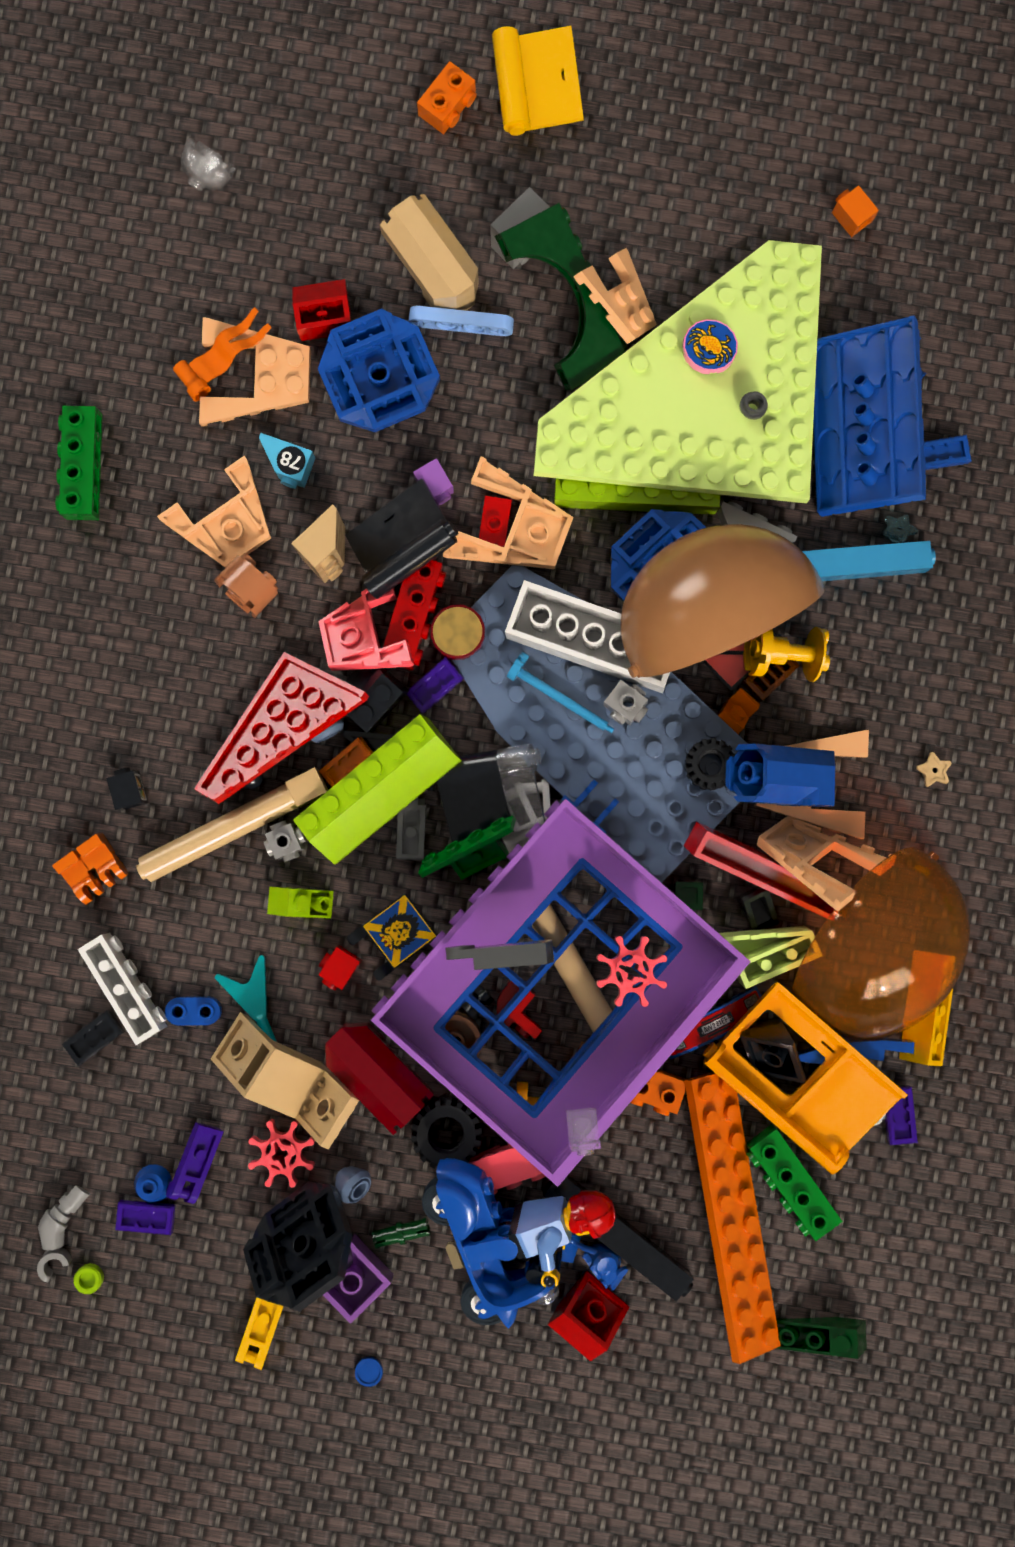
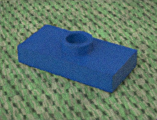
[924,435,971,470]

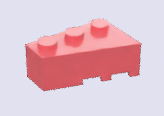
[469,1144,546,1194]

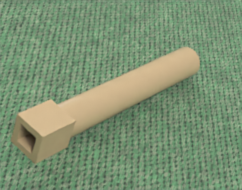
[136,767,328,882]
[532,904,612,1033]

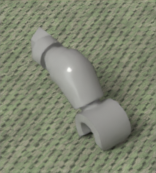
[37,1185,90,1282]

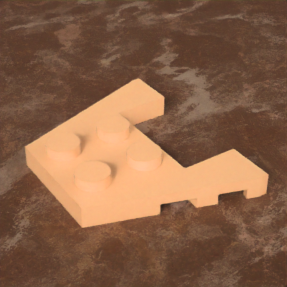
[574,248,657,344]
[157,456,271,568]

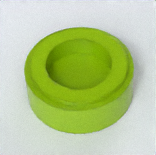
[73,1263,104,1294]

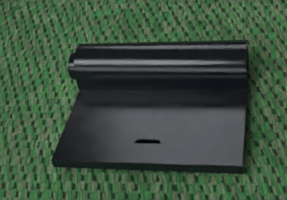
[345,478,459,599]

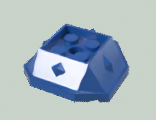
[318,308,440,432]
[611,509,706,602]

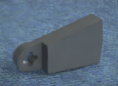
[445,939,554,970]

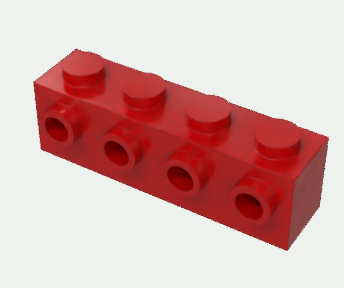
[383,560,447,671]

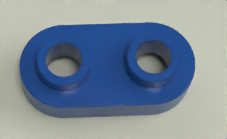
[165,997,222,1025]

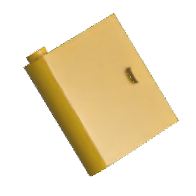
[492,26,584,136]

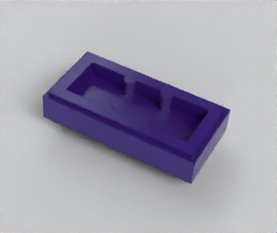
[407,657,464,713]
[885,1086,918,1145]
[115,1200,176,1235]

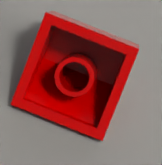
[547,1271,629,1361]

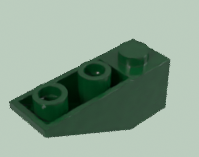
[776,1317,867,1359]

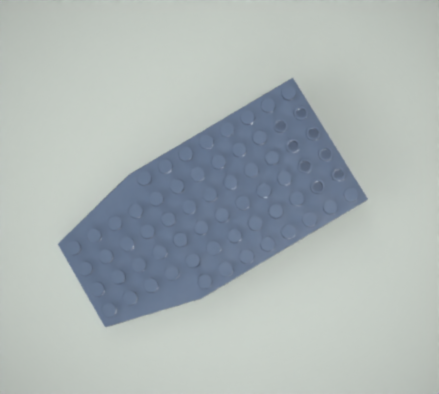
[452,565,748,883]

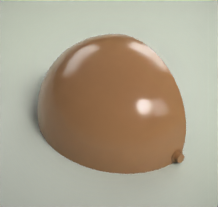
[621,524,825,678]

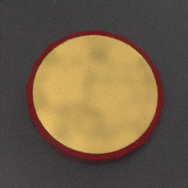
[431,605,485,660]

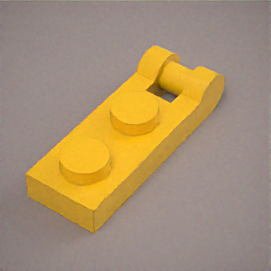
[235,1298,283,1370]

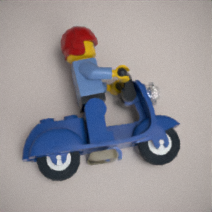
[422,1158,616,1328]

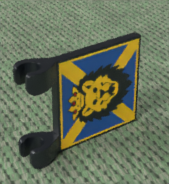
[347,893,437,981]

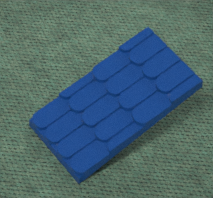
[813,315,926,517]

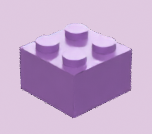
[323,1234,393,1324]

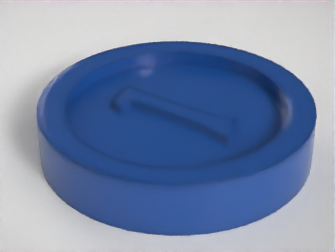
[355,1357,383,1387]

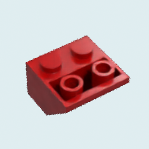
[292,279,352,341]

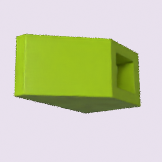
[267,886,334,918]

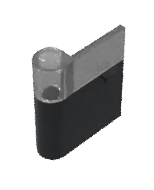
[437,743,546,842]

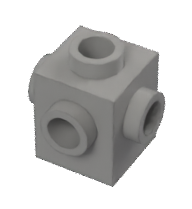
[604,680,649,726]
[264,821,306,862]

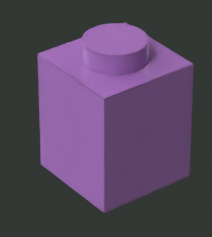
[413,458,454,505]

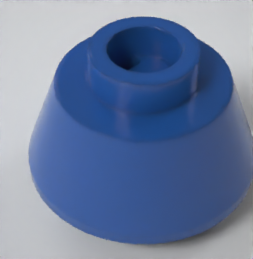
[134,1164,172,1203]

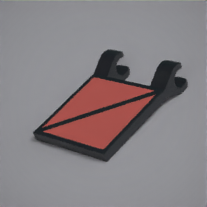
[702,633,782,691]

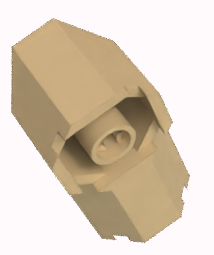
[380,194,479,311]

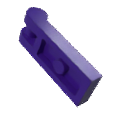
[166,1122,223,1204]

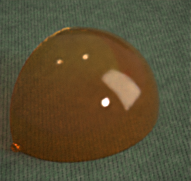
[792,847,970,1040]

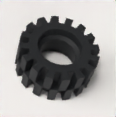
[685,738,736,791]

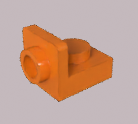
[718,688,760,734]

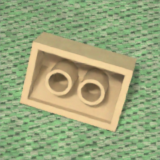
[291,504,345,583]

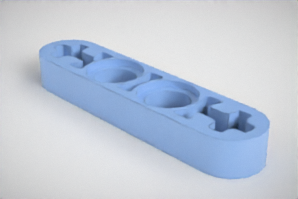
[408,306,514,336]

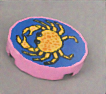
[682,319,738,374]

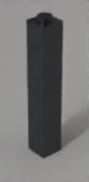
[543,1175,694,1302]

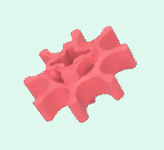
[596,936,667,1007]
[248,1119,315,1188]

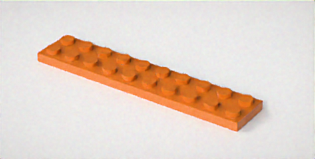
[684,1072,781,1364]

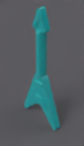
[215,955,277,1042]

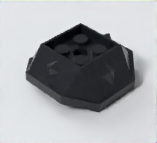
[243,1182,353,1312]

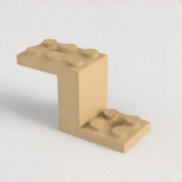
[211,1012,359,1150]

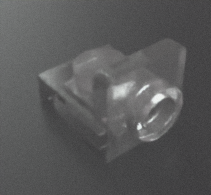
[566,1108,601,1156]

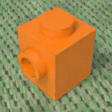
[832,185,879,238]

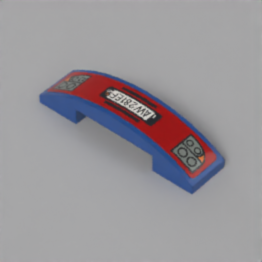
[669,986,769,1060]

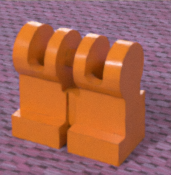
[52,833,128,905]

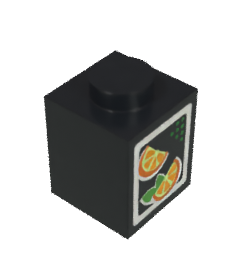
[106,767,148,811]

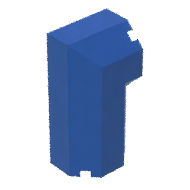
[725,743,835,807]

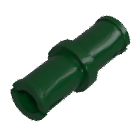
[372,1218,431,1249]

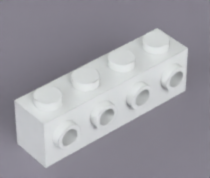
[77,933,167,1045]

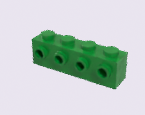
[55,406,103,520]
[746,1124,843,1242]

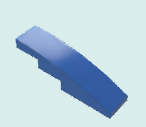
[798,1037,915,1064]

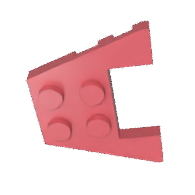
[318,587,414,671]

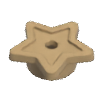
[916,752,952,787]

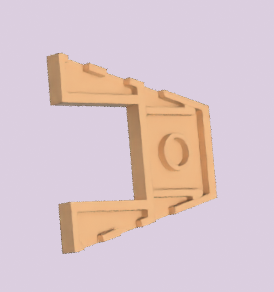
[199,317,311,426]
[443,456,573,569]
[754,730,869,839]
[757,816,896,911]

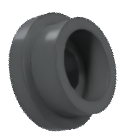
[739,391,768,420]

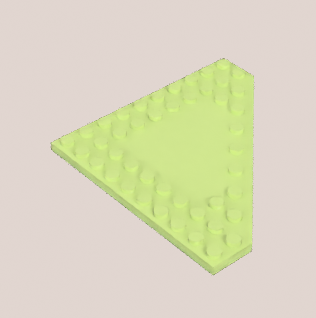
[533,240,822,503]

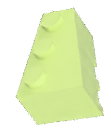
[719,926,823,989]

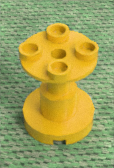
[743,627,830,682]

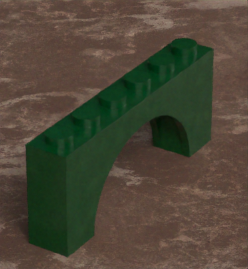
[495,203,628,390]

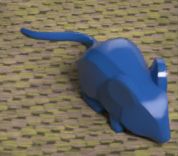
[571,1237,628,1290]

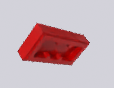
[479,496,512,547]

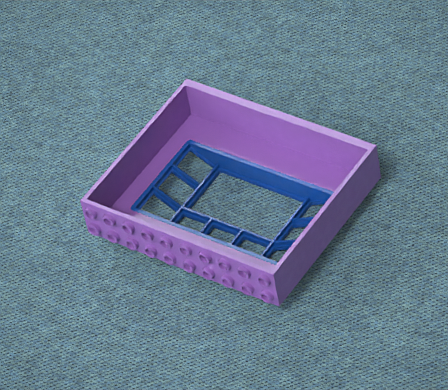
[371,799,751,1187]

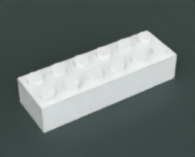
[505,580,670,693]

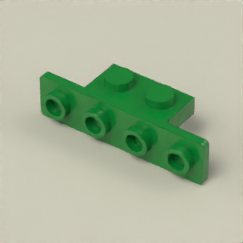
[418,815,516,880]

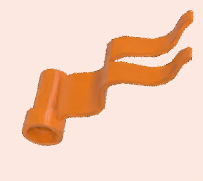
[173,307,272,402]

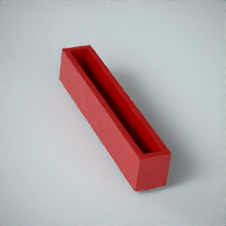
[684,822,841,922]

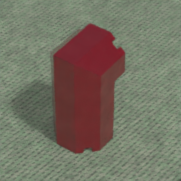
[325,1022,434,1135]

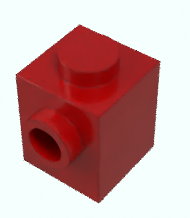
[318,945,362,991]

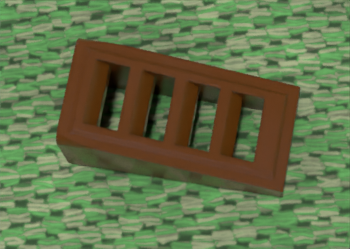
[741,660,800,703]

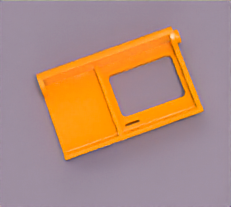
[703,982,908,1174]

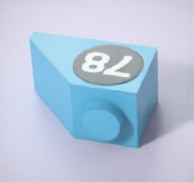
[259,433,315,489]

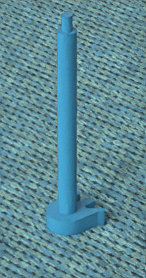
[506,652,614,733]

